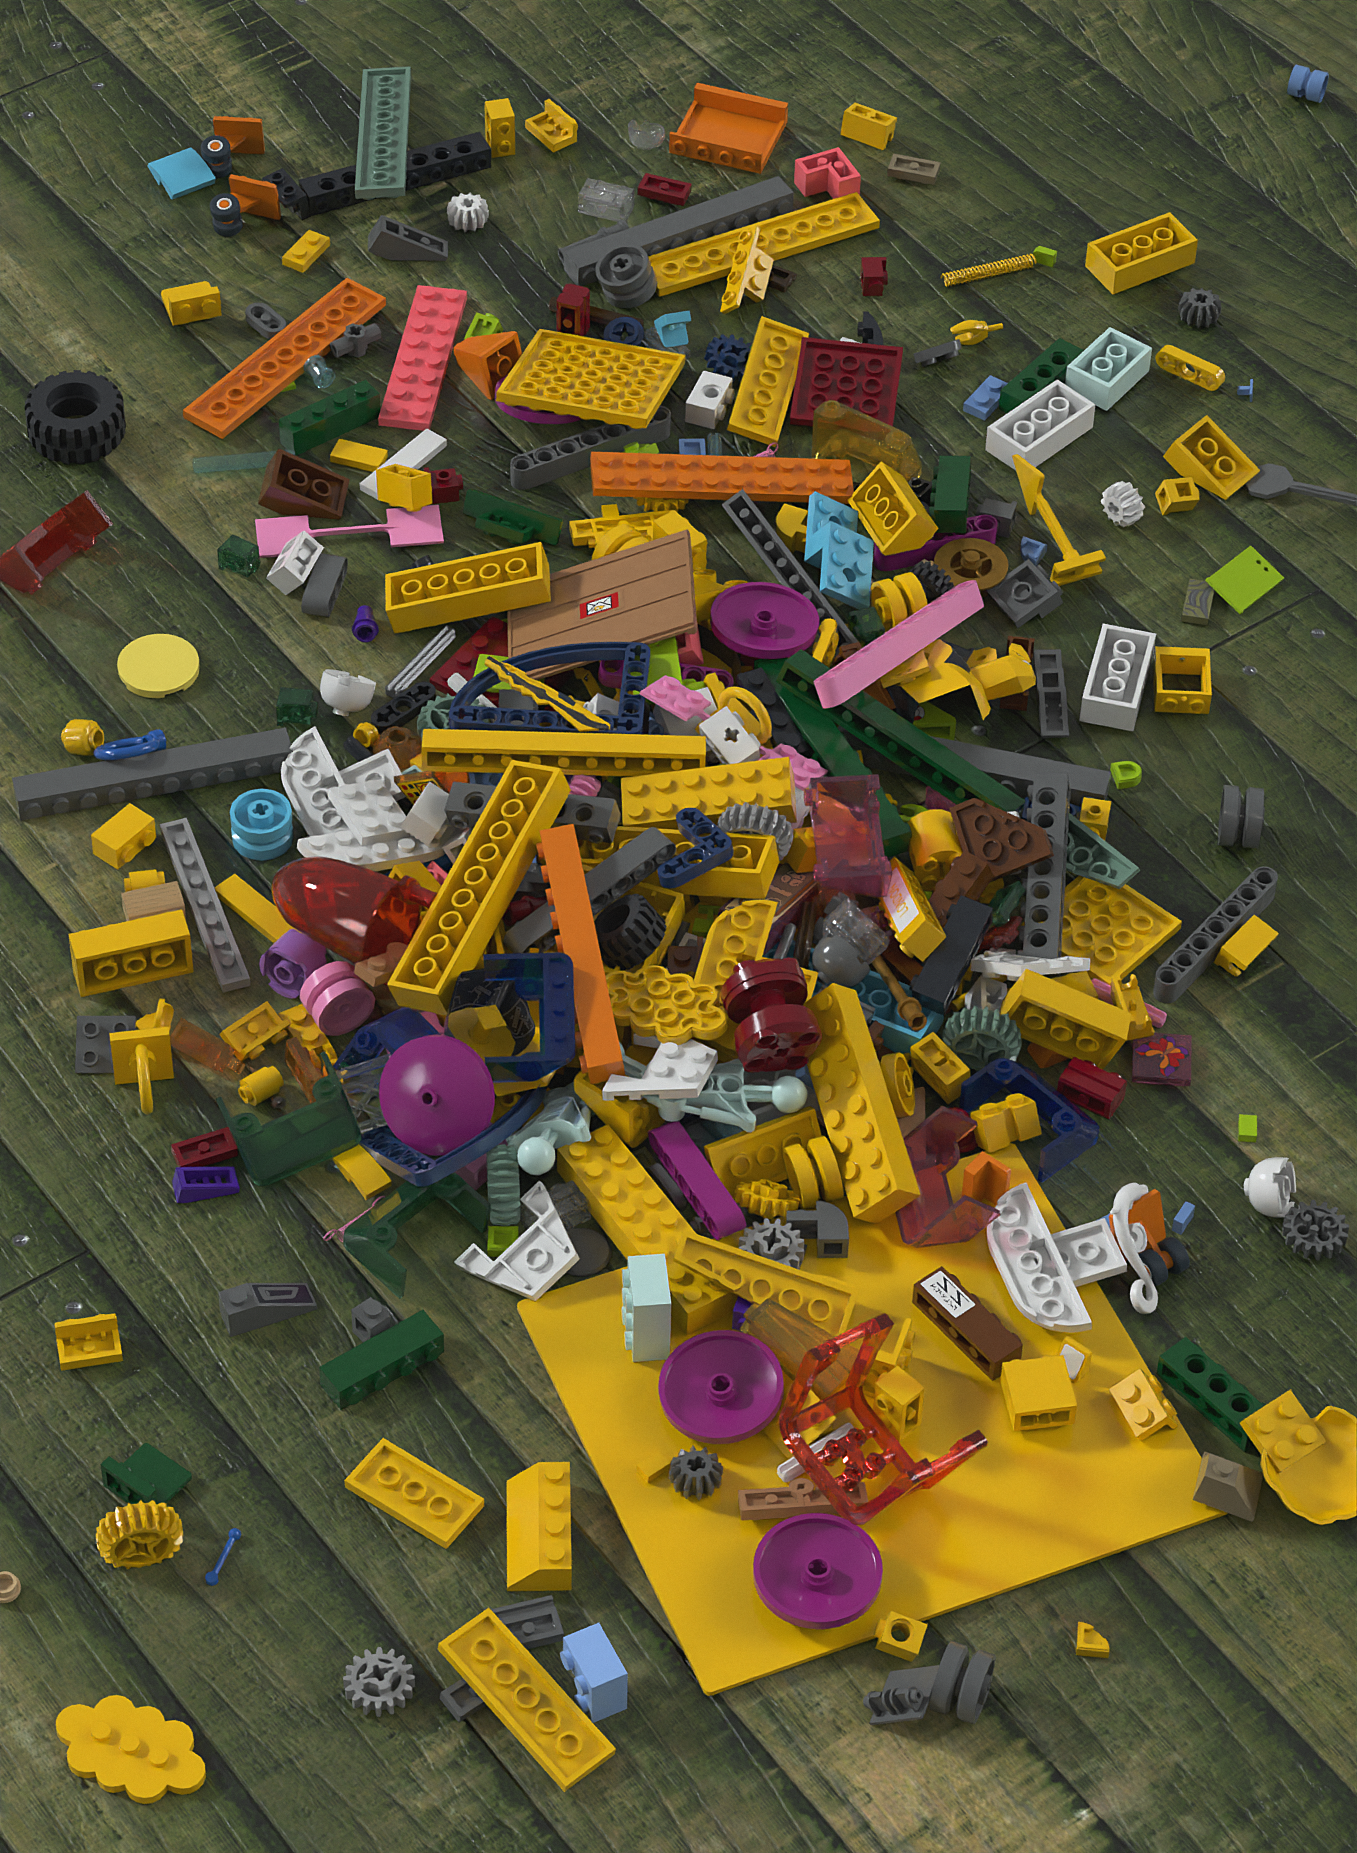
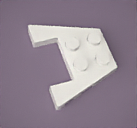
[971,947,1090,981]
[602,1033,718,1101]
[454,1181,580,1301]

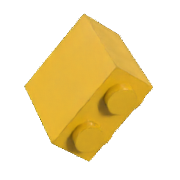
[653,510,708,571]
[1000,1355,1077,1432]

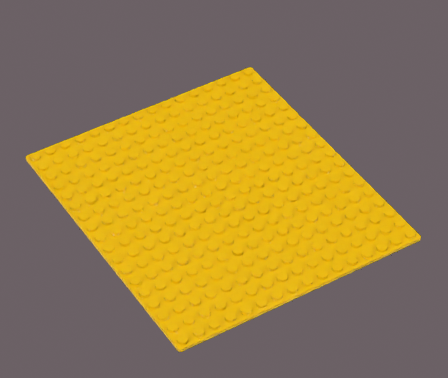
[517,1143,1228,1696]

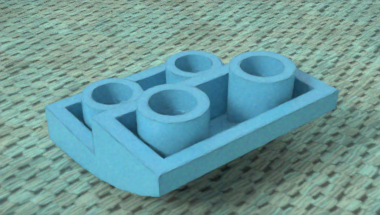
[148,147,216,200]

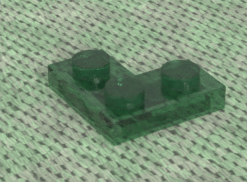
[988,881,1025,928]

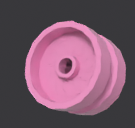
[300,961,375,1036]

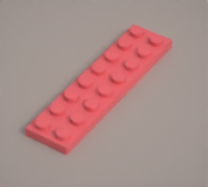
[378,285,467,431]

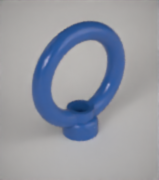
[94,729,166,760]

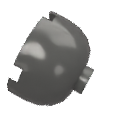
[812,932,870,988]

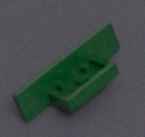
[463,489,563,545]

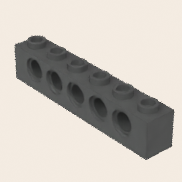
[444,782,621,844]

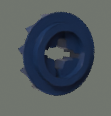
[604,317,644,347]

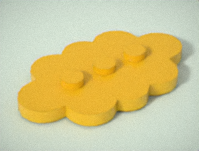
[605,965,728,1045]
[56,1695,206,1804]

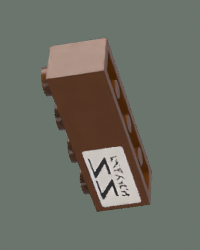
[912,1266,1023,1381]

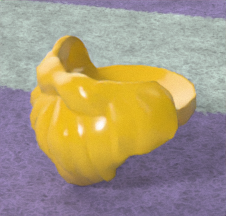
[136,998,174,1031]

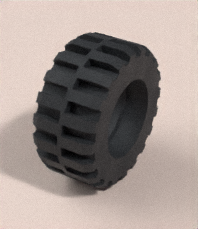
[24,370,126,465]

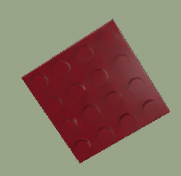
[790,337,903,435]
[429,616,581,708]

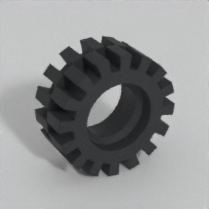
[909,561,954,604]

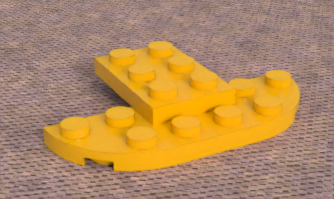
[694,900,818,1056]

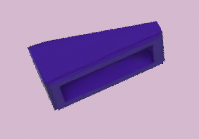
[172,1167,240,1203]

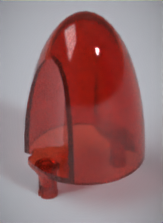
[271,856,437,986]

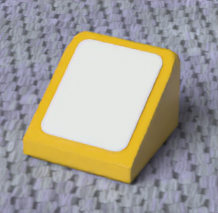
[1057,1336,1092,1383]

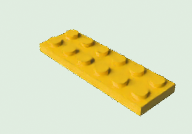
[727,316,809,447]
[438,1608,616,1792]

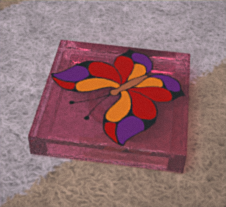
[1132,1033,1192,1087]

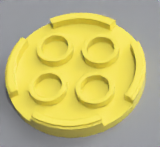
[117,634,200,698]

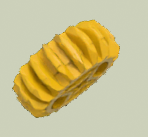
[96,1500,183,1570]

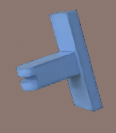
[1237,379,1253,402]

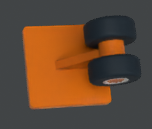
[201,116,265,178]
[210,174,282,237]
[1109,1189,1190,1286]

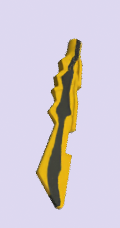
[485,656,610,732]

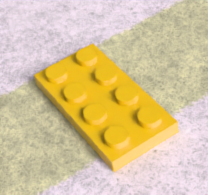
[703,1106,821,1198]
[344,1438,484,1549]

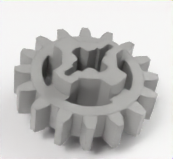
[739,1218,804,1269]
[343,1647,415,1717]

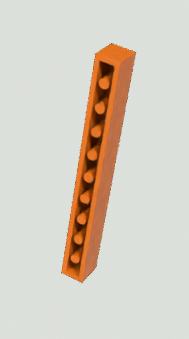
[536,824,626,1084]

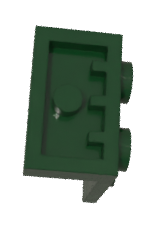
[100,1443,192,1505]

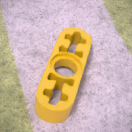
[1155,345,1225,391]

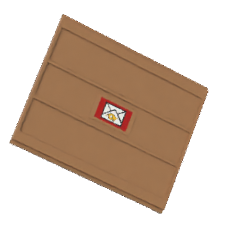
[507,529,697,685]

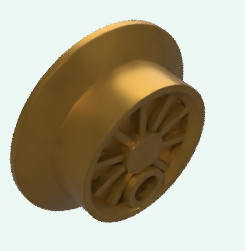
[934,538,1008,598]

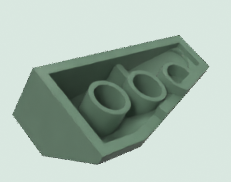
[1046,813,1140,889]

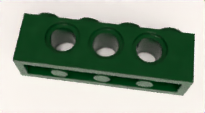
[999,338,1084,413]
[1156,1337,1266,1452]

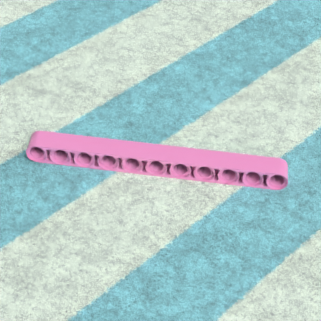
[814,580,984,708]

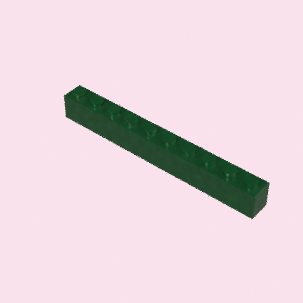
[776,649,1026,814]
[754,657,912,861]

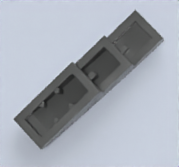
[1033,649,1069,738]

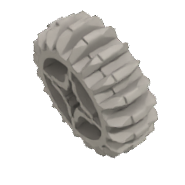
[717,802,794,860]

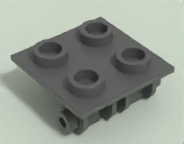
[75,1016,137,1073]
[863,1665,940,1725]

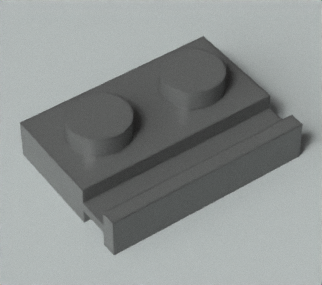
[491,1595,564,1649]

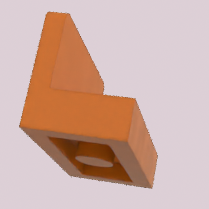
[960,1151,1011,1212]

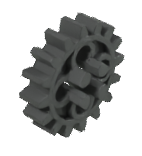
[1282,1200,1349,1260]

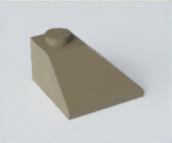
[1193,1452,1263,1522]

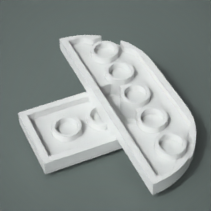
[281,727,406,837]
[297,779,457,874]
[987,1183,1127,1333]

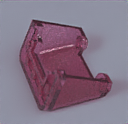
[804,774,892,898]

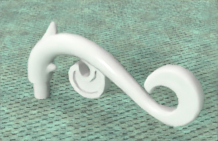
[1110,1183,1158,1314]

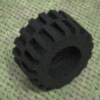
[594,894,666,971]

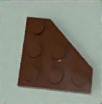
[949,798,1054,882]

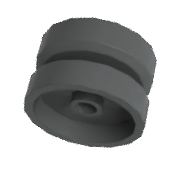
[595,244,658,308]
[1218,785,1265,849]
[929,1640,996,1724]

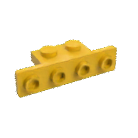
[720,225,774,314]

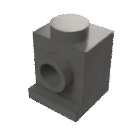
[976,498,1017,538]
[351,1297,391,1342]

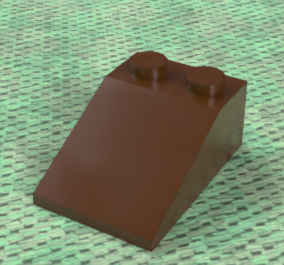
[258,448,350,520]

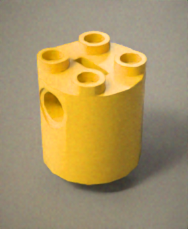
[908,809,963,891]

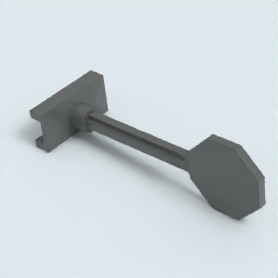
[1244,463,1357,506]

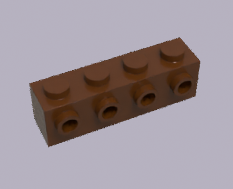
[899,850,994,963]

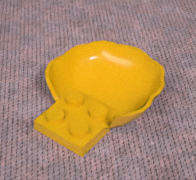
[1240,1390,1357,1525]

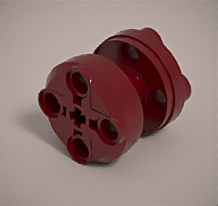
[720,958,822,1073]

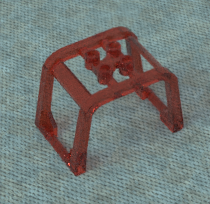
[779,1313,988,1525]

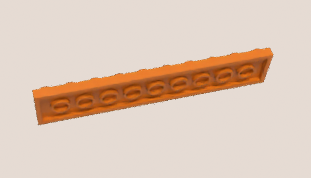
[183,278,386,439]
[590,452,854,504]

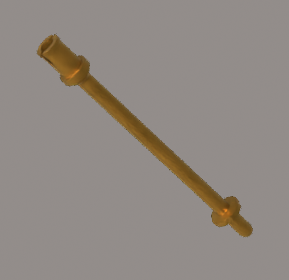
[848,919,927,1031]

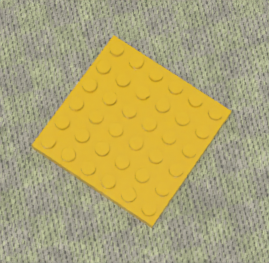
[496,329,686,429]

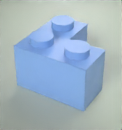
[560,1623,628,1723]

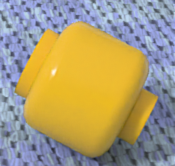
[61,719,104,756]

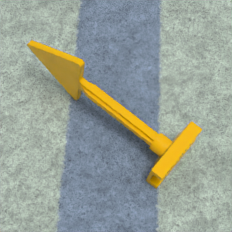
[1012,454,1106,586]

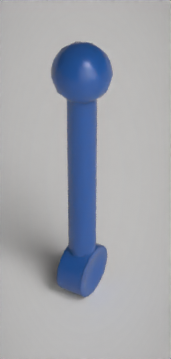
[205,1528,241,1586]

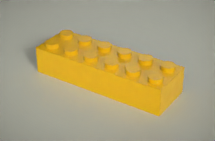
[385,542,551,634]
[621,757,797,830]

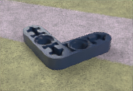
[657,808,734,889]

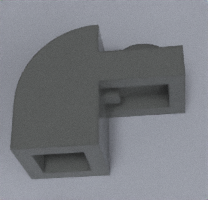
[786,1201,849,1258]

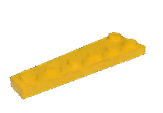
[673,1230,859,1349]

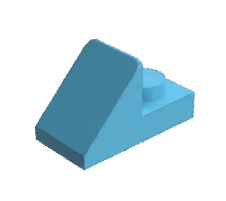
[654,311,691,347]

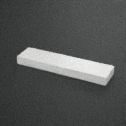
[360,429,447,501]

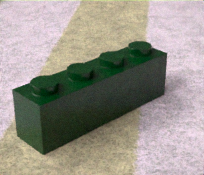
[279,380,380,456]
[929,456,971,533]
[319,1310,444,1410]

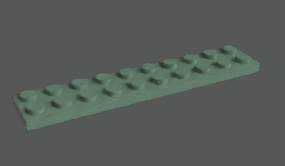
[355,67,411,200]

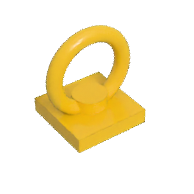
[694,687,772,746]
[109,1027,174,1115]

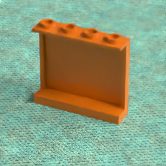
[669,83,788,174]

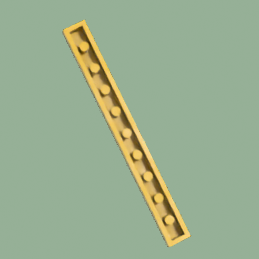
[422,729,706,776]

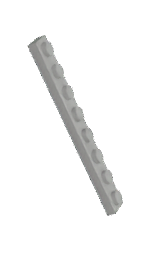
[160,818,250,993]

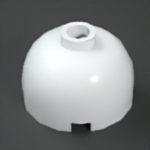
[320,669,376,716]
[1244,1157,1296,1218]

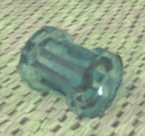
[304,355,335,388]

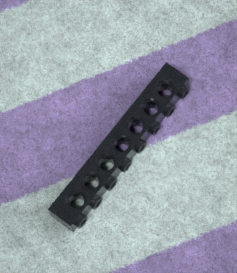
[298,132,491,216]

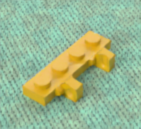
[569,509,673,548]

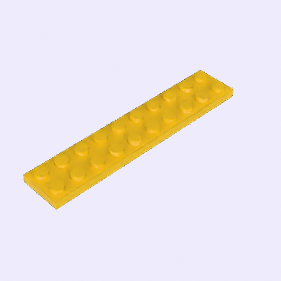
[648,192,880,297]

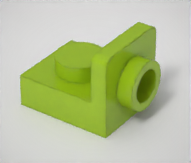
[464,312,504,339]

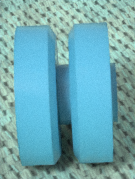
[230,789,294,861]

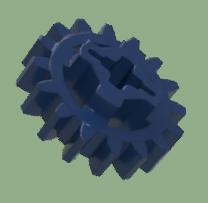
[704,334,752,384]

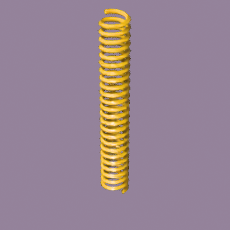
[940,254,1037,287]

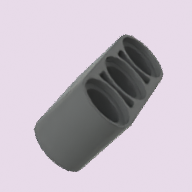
[301,553,348,617]

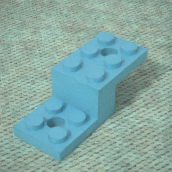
[804,491,874,611]

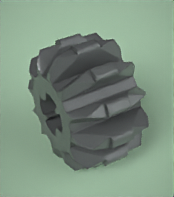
[1178,288,1222,328]
[669,1446,723,1500]

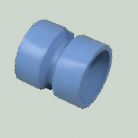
[1287,64,1329,103]

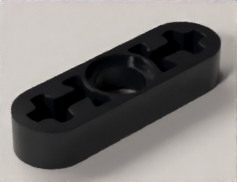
[371,682,436,736]

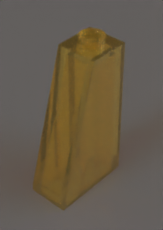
[740,1298,860,1404]

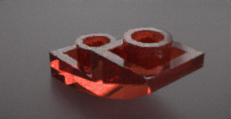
[974,916,1023,957]

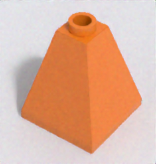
[453,331,522,400]

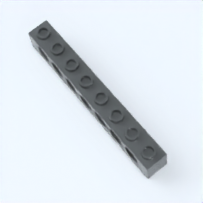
[1018,773,1071,978]

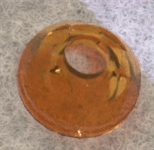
[373,726,422,770]

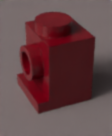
[860,257,888,296]
[424,467,463,505]

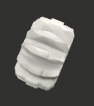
[447,192,489,232]
[1101,481,1145,527]

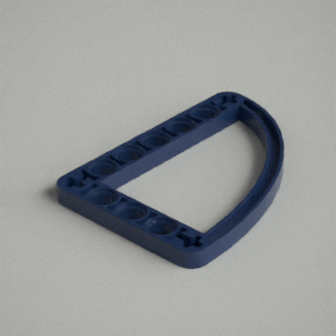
[449,642,650,735]
[358,1085,548,1187]

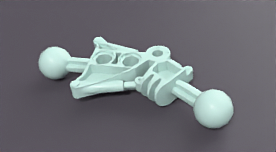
[619,1042,808,1132]
[506,1082,595,1175]

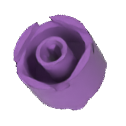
[259,929,327,999]

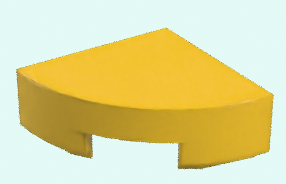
[1076,1622,1109,1658]

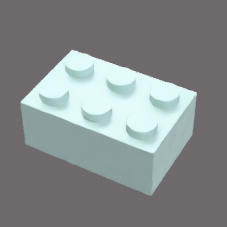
[1065,327,1152,411]
[621,1254,671,1362]

